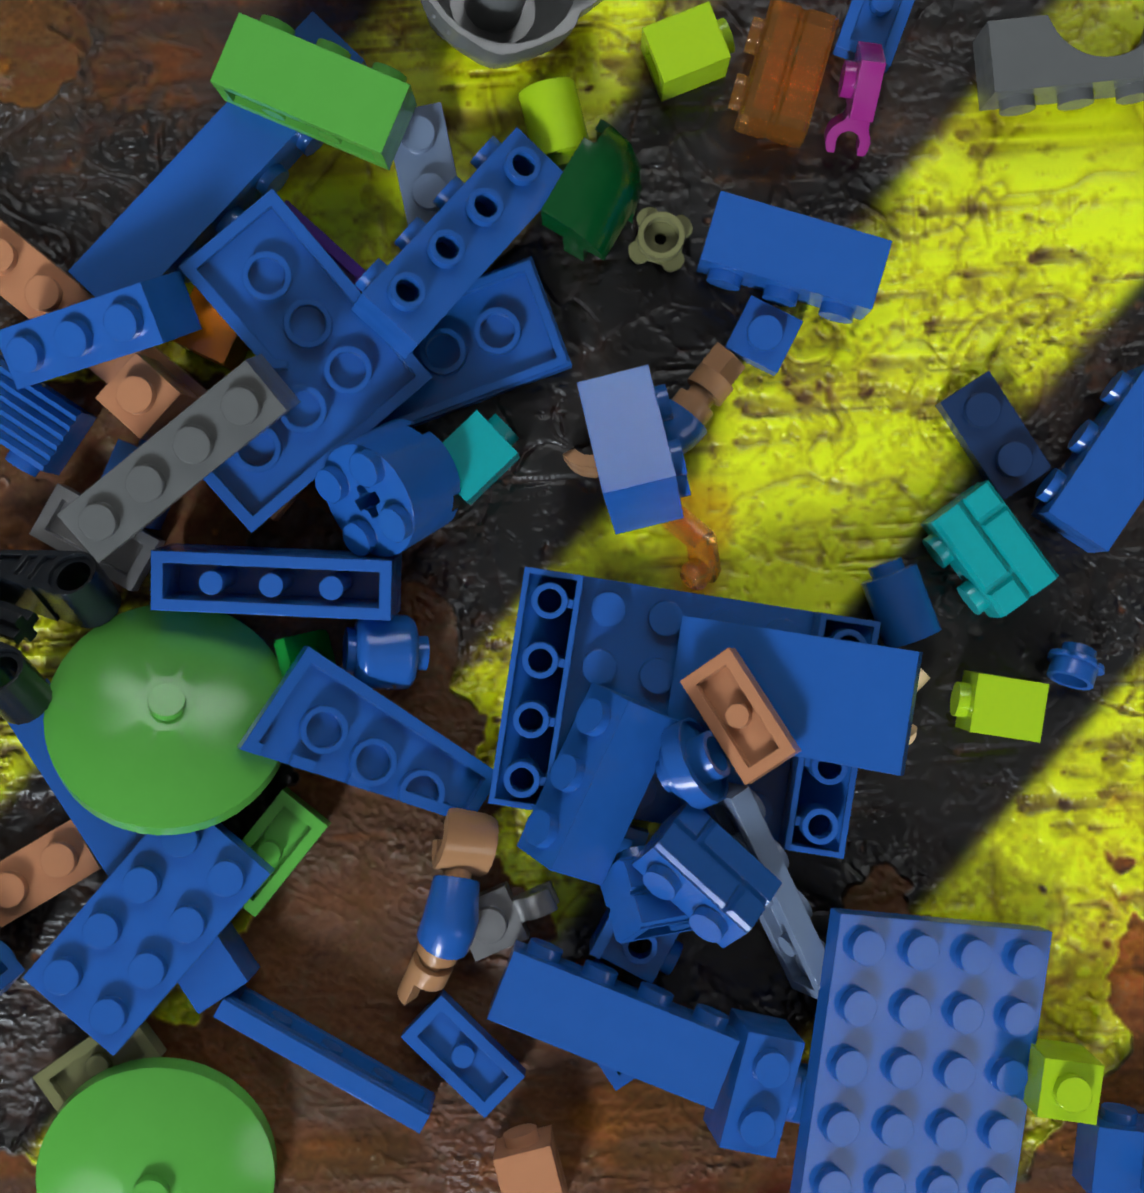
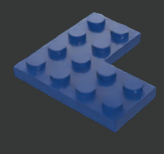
[179,189,432,533]

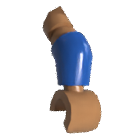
[562,342,746,478]
[397,808,499,1006]

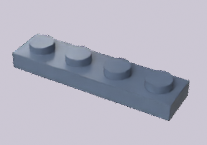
[707,782,825,999]

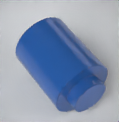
[861,557,942,648]

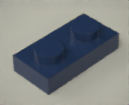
[935,371,1053,500]

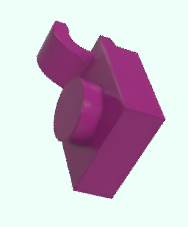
[824,41,886,157]

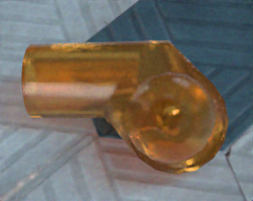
[661,504,722,590]

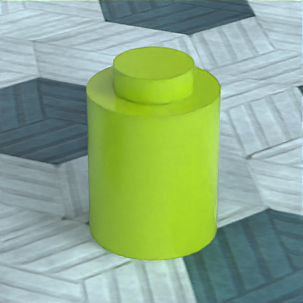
[518,77,589,171]

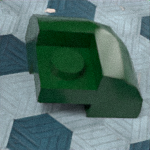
[541,119,642,262]

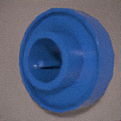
[655,717,730,810]

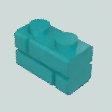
[920,480,1059,618]

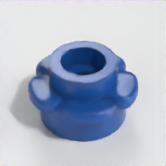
[1046,641,1105,690]

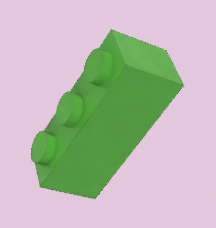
[210,12,417,170]

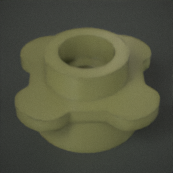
[628,207,693,272]

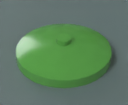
[43,605,282,835]
[35,1057,277,1193]

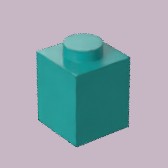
[443,410,520,505]

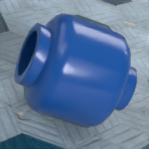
[342,614,430,690]

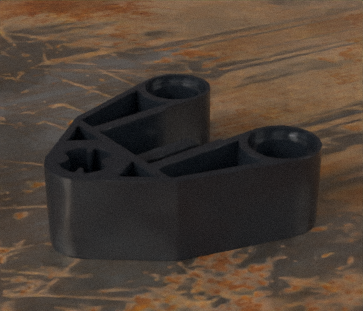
[0,550,122,725]

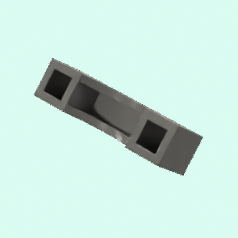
[973,15,1144,116]
[57,354,301,563]

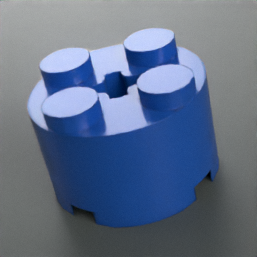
[315,419,460,557]

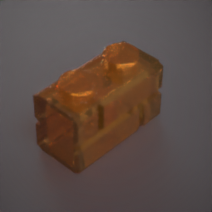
[728,0,839,148]

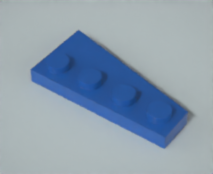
[237,646,493,816]

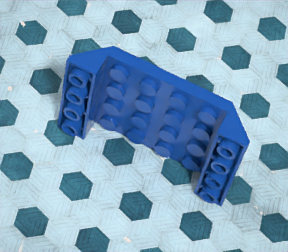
[488,567,881,859]

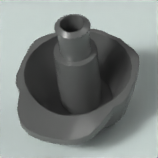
[421,0,603,69]

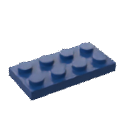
[22,823,275,1056]

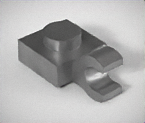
[470,880,560,961]

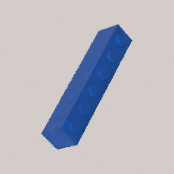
[68,11,367,297]

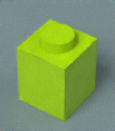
[640,1,735,102]
[950,670,1049,743]
[1023,1038,1105,1125]

